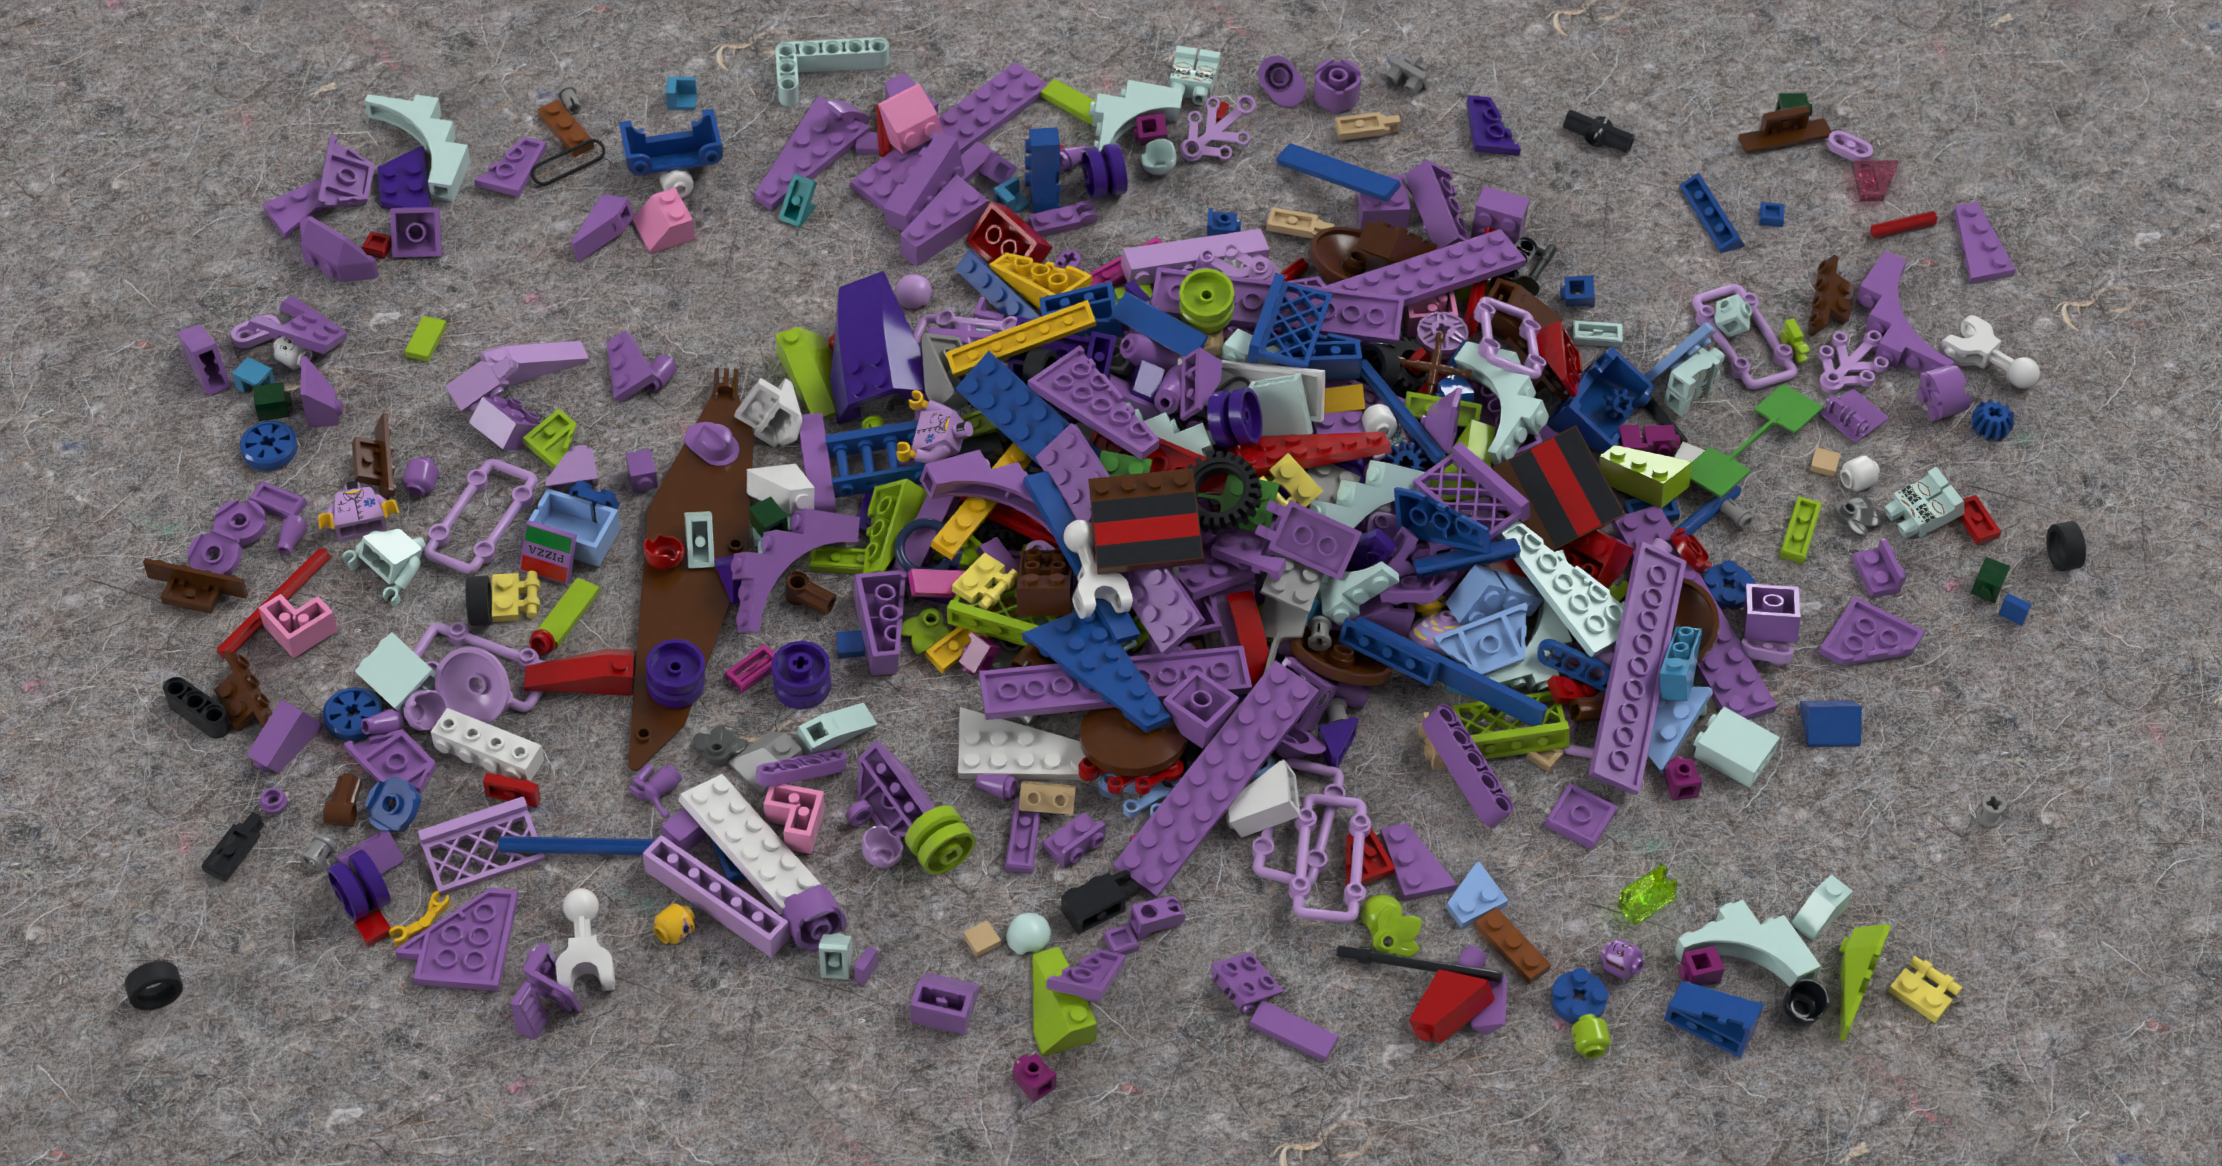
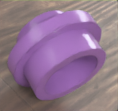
[259,788,288,814]

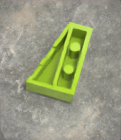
[1599,445,1692,509]

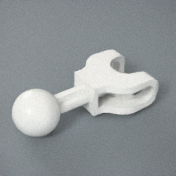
[1940,315,2040,389]
[1064,520,1133,619]
[556,888,615,992]

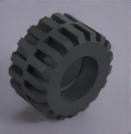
[1372,337,1430,399]

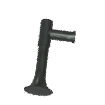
[1516,244,1557,296]

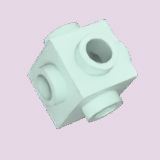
[1714,294,1752,338]

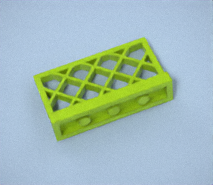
[947,566,1060,646]
[1453,691,1570,759]

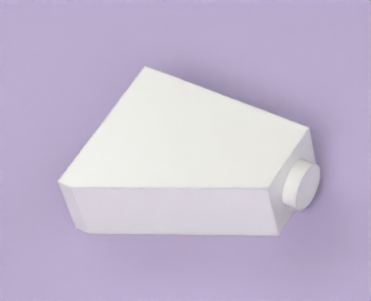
[747,464,814,514]
[1226,760,1300,838]

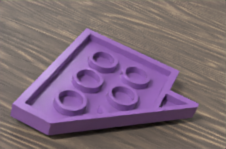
[395,888,519,991]

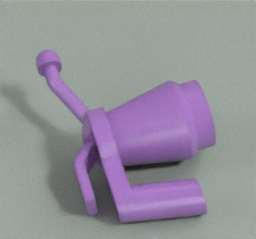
[629,763,682,819]

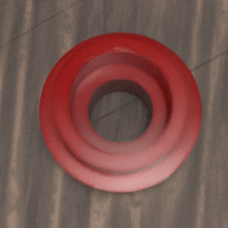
[529,629,555,655]

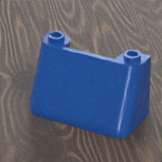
[619,109,723,175]
[1546,346,1655,453]

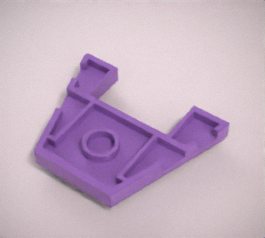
[247,296,347,354]
[1211,517,1286,580]
[1379,568,1470,604]

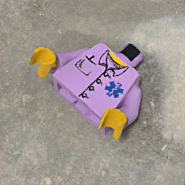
[896,390,973,463]
[317,481,400,542]

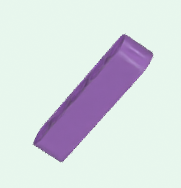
[799,412,836,513]
[892,494,962,586]
[1422,704,1514,828]

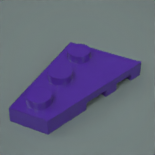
[1466,95,1521,156]
[1345,528,1396,572]

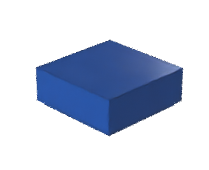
[1759,202,1785,227]
[1998,593,2031,626]
[836,630,865,658]

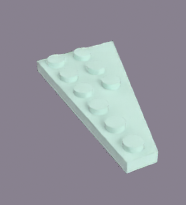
[1496,520,1625,658]

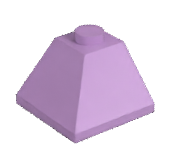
[545,445,598,491]

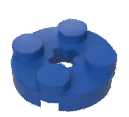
[568,481,620,510]
[1703,560,1755,610]
[366,777,421,833]
[1551,968,1609,1023]

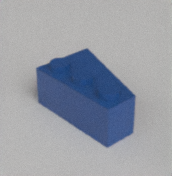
[1664,981,1764,1058]

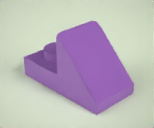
[1383,526,1419,577]

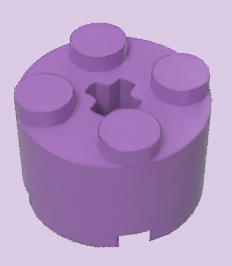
[1313,59,1361,114]
[1917,364,1970,421]
[782,884,847,951]

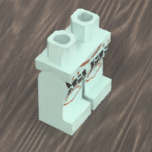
[1169,46,1221,105]
[1663,347,1725,417]
[1885,467,1965,539]

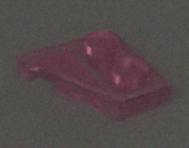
[1852,160,1899,202]

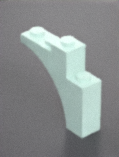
[1089,80,1183,152]
[1315,561,1399,626]
[1674,900,1821,987]

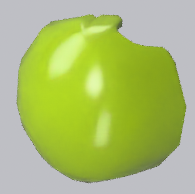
[1360,894,1403,938]

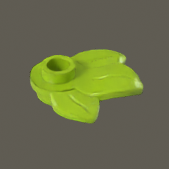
[901,608,951,655]
[1372,903,1422,957]

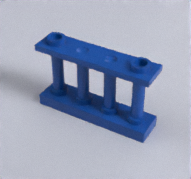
[825,420,927,498]

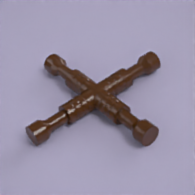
[1399,332,1472,396]

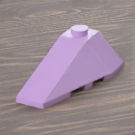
[479,341,589,386]

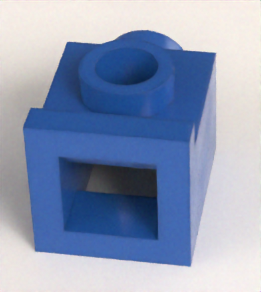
[1207,208,1241,236]
[1560,275,1595,307]

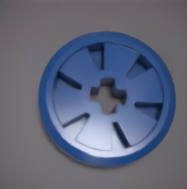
[240,421,298,470]
[323,687,383,741]

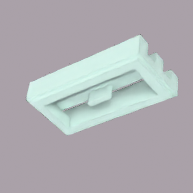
[1572,321,1623,348]

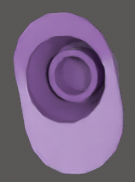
[1258,55,1306,107]
[684,422,739,466]
[1274,727,1326,759]

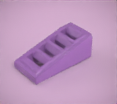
[510,981,549,1040]

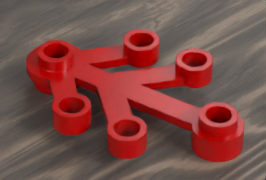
[1078,757,1184,795]

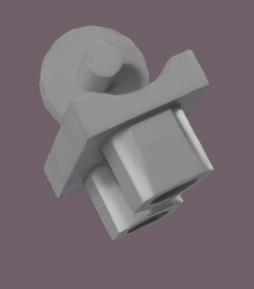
[1386,55,1430,95]

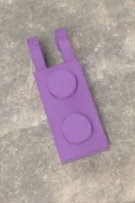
[1028,200,1099,237]

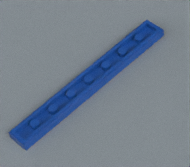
[1023,471,1140,644]
[1355,616,1547,726]

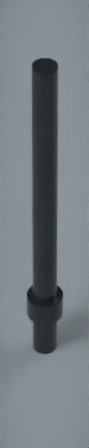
[1337,945,1503,983]

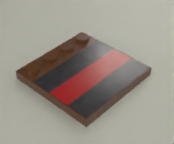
[1491,425,1625,552]
[1088,468,1204,574]

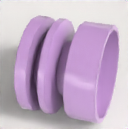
[1415,312,1469,364]

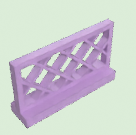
[418,796,545,895]

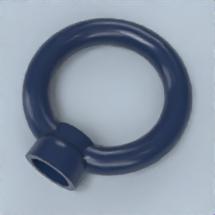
[894,518,964,572]

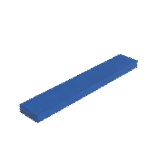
[1276,143,1401,202]

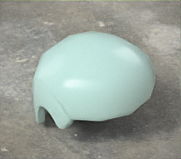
[1141,139,1177,175]
[1006,913,1051,955]

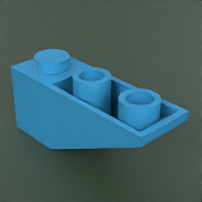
[1660,626,1702,701]

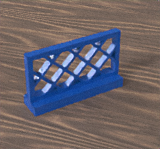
[1247,273,1332,368]

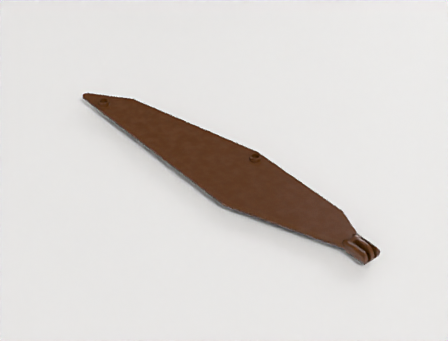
[628,368,754,771]

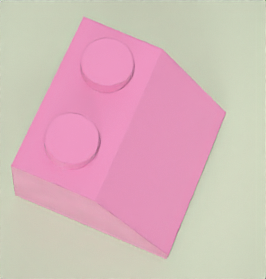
[878,84,943,153]
[632,188,695,254]

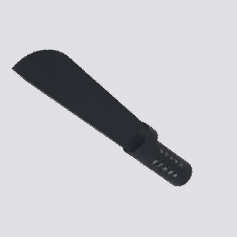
[1644,394,1688,446]

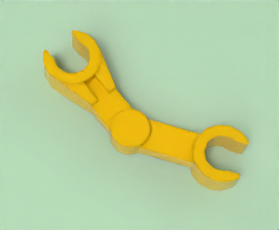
[389,891,450,947]

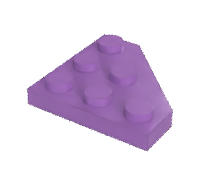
[1818,596,1925,666]

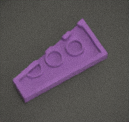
[1954,201,2016,284]

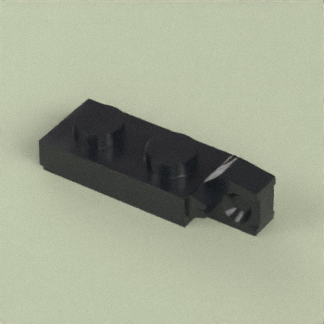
[201,812,264,882]

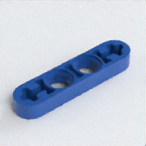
[1537,639,1611,692]

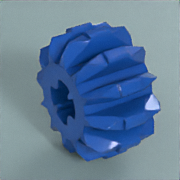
[1971,399,2014,441]
[1384,441,1427,472]

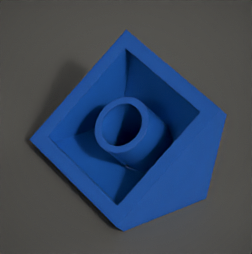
[1800,700,1862,747]

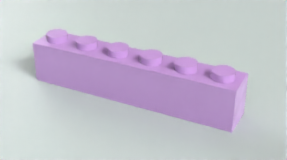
[1121,229,1270,285]
[643,835,790,958]

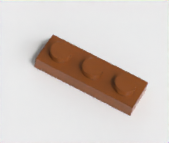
[538,100,595,157]
[1474,907,1551,984]

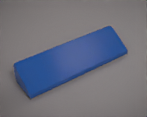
[1679,173,1745,253]
[1111,292,1208,357]
[1413,538,1521,579]
[1338,618,1440,686]

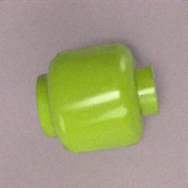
[1571,1014,1611,1059]

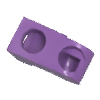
[1128,896,1186,940]

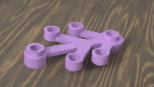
[1180,95,1255,162]
[1200,243,1273,280]
[1818,330,1889,394]

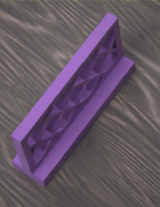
[1413,442,1530,540]

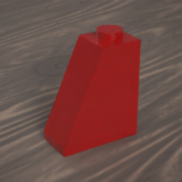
[1409,969,1495,1044]

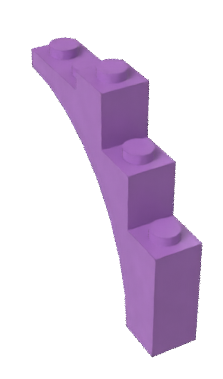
[1856,250,1955,373]
[920,450,1052,534]
[731,508,860,634]

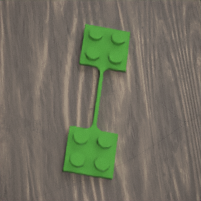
[1690,384,1824,498]
[1099,450,1279,532]

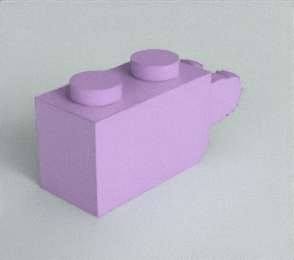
[445,359,519,413]

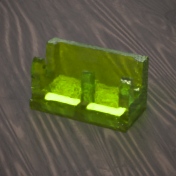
[1617,863,1678,925]

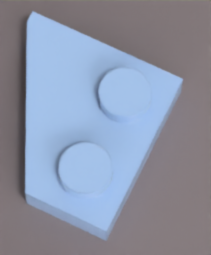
[1446,862,1508,929]

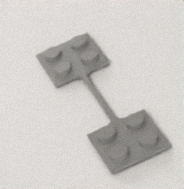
[1260,464,1361,614]
[1233,595,1308,713]

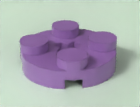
[213,500,267,548]
[187,529,242,576]

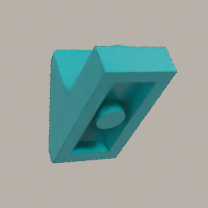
[778,174,818,227]

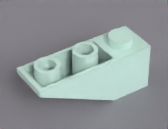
[795,703,877,755]

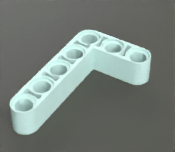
[775,37,890,106]

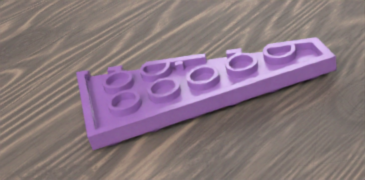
[754,95,870,211]
[1028,345,1160,460]

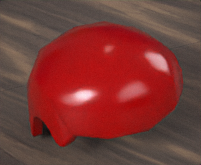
[643,534,685,570]

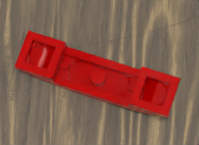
[1225,590,1269,695]

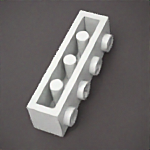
[431,708,544,781]

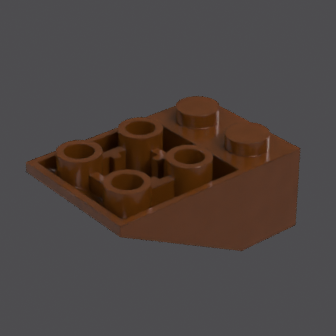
[1356,220,1438,263]
[1477,278,1563,344]
[1017,548,1073,616]

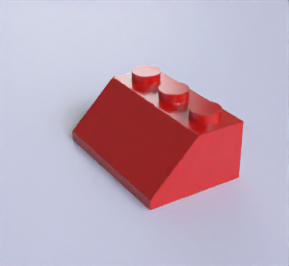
[965,201,1053,264]

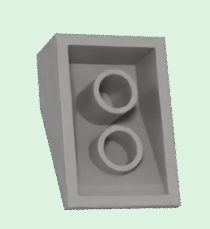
[921,333,969,411]

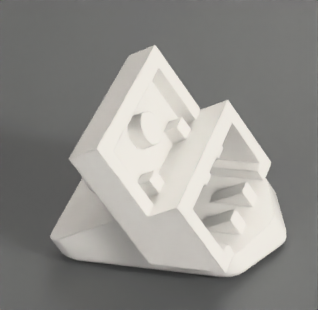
[734,378,802,448]

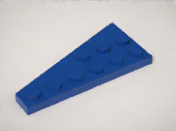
[1022,610,1170,733]

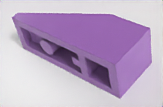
[1180,347,1222,421]

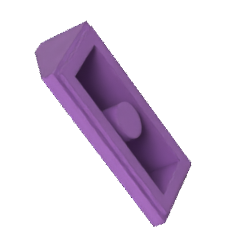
[1471,975,1507,1035]

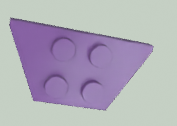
[316,134,374,207]
[344,729,436,802]

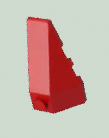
[1536,321,1583,398]
[524,649,634,696]

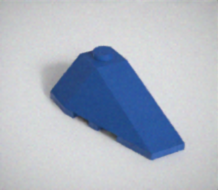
[1394,487,1491,554]

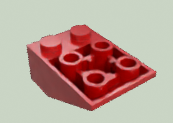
[1565,530,1635,589]

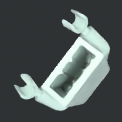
[342,529,426,607]

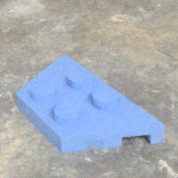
[1644,322,1716,382]
[1432,602,1528,675]
[1647,687,1713,775]

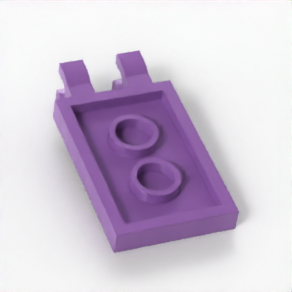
[1254,500,1362,581]

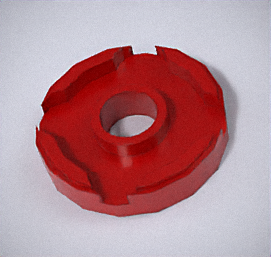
[1671,528,1712,574]

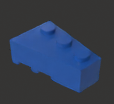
[1024,127,1061,214]
[1039,281,1123,337]
[1280,326,1362,380]

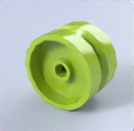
[1179,268,1235,334]
[905,805,976,875]

